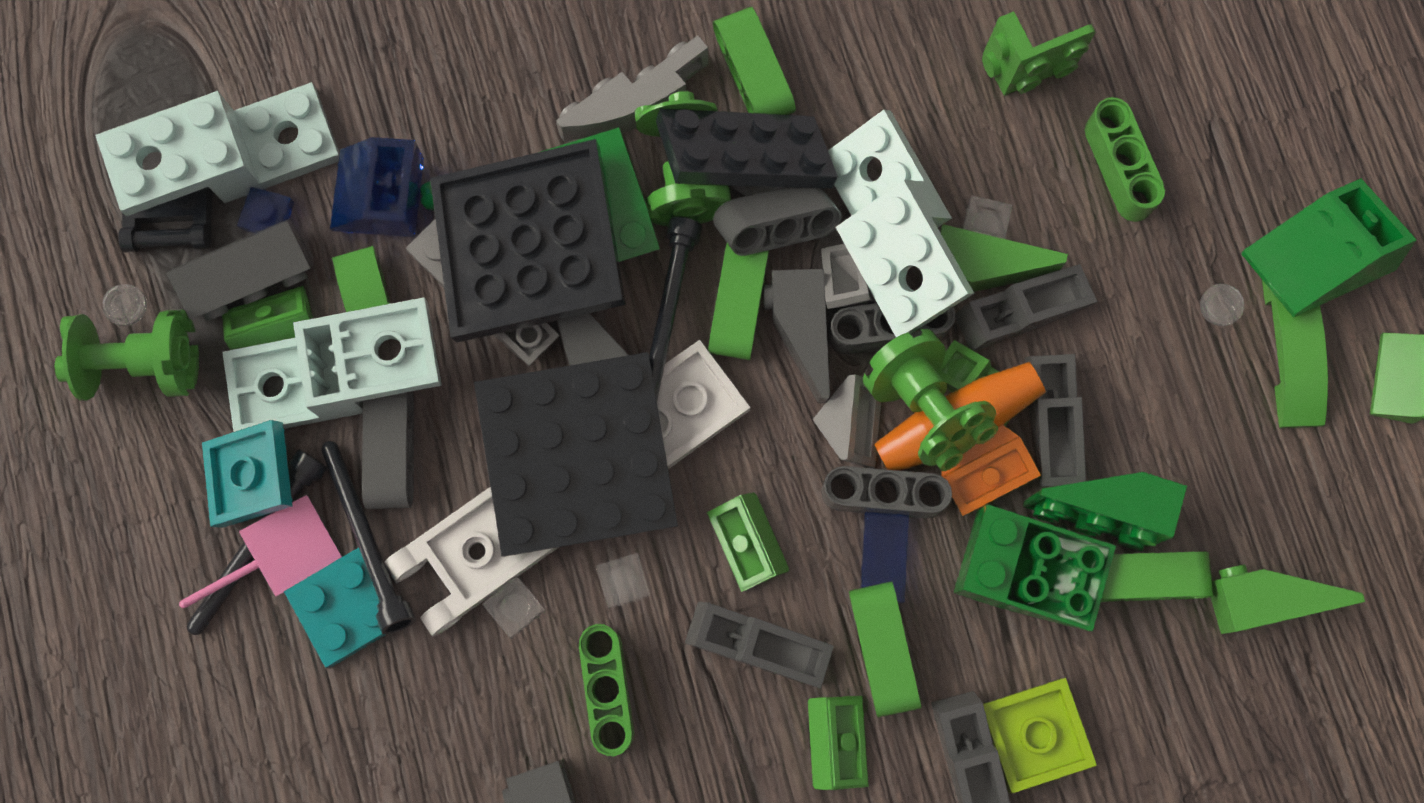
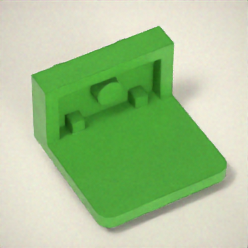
[982,11,1096,96]

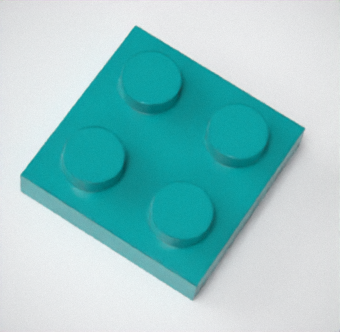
[202,419,293,528]
[284,547,386,668]

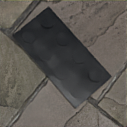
[656,108,838,188]

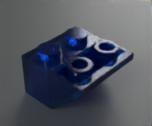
[330,137,424,237]

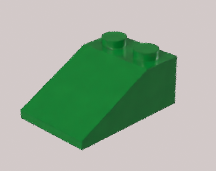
[541,127,660,262]

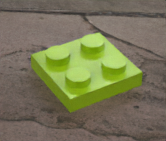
[983,678,1097,794]

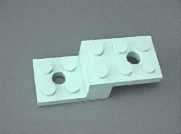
[95,82,342,216]
[828,110,974,337]
[223,297,442,432]

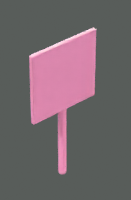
[179,495,342,608]

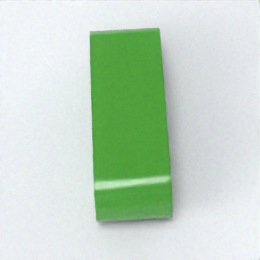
[712,7,796,115]
[1085,97,1165,222]
[708,243,769,360]
[1101,552,1213,602]
[849,581,921,718]
[579,624,634,756]

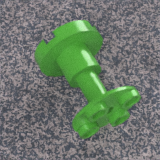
[634,91,731,226]
[55,309,199,401]
[863,329,998,471]

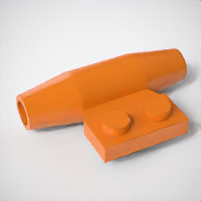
[874,362,1046,516]

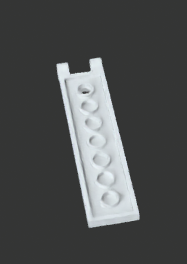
[384,340,750,637]

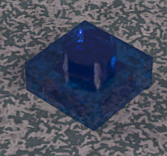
[237,187,295,233]

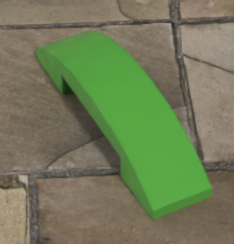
[1262,280,1328,428]

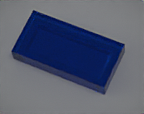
[860,512,909,604]

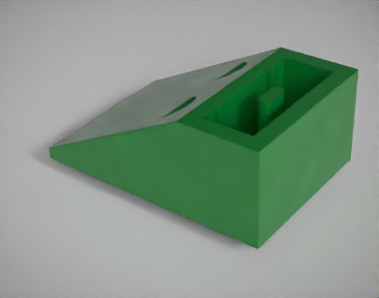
[1241,178,1417,317]
[1023,472,1187,551]
[953,504,1116,632]

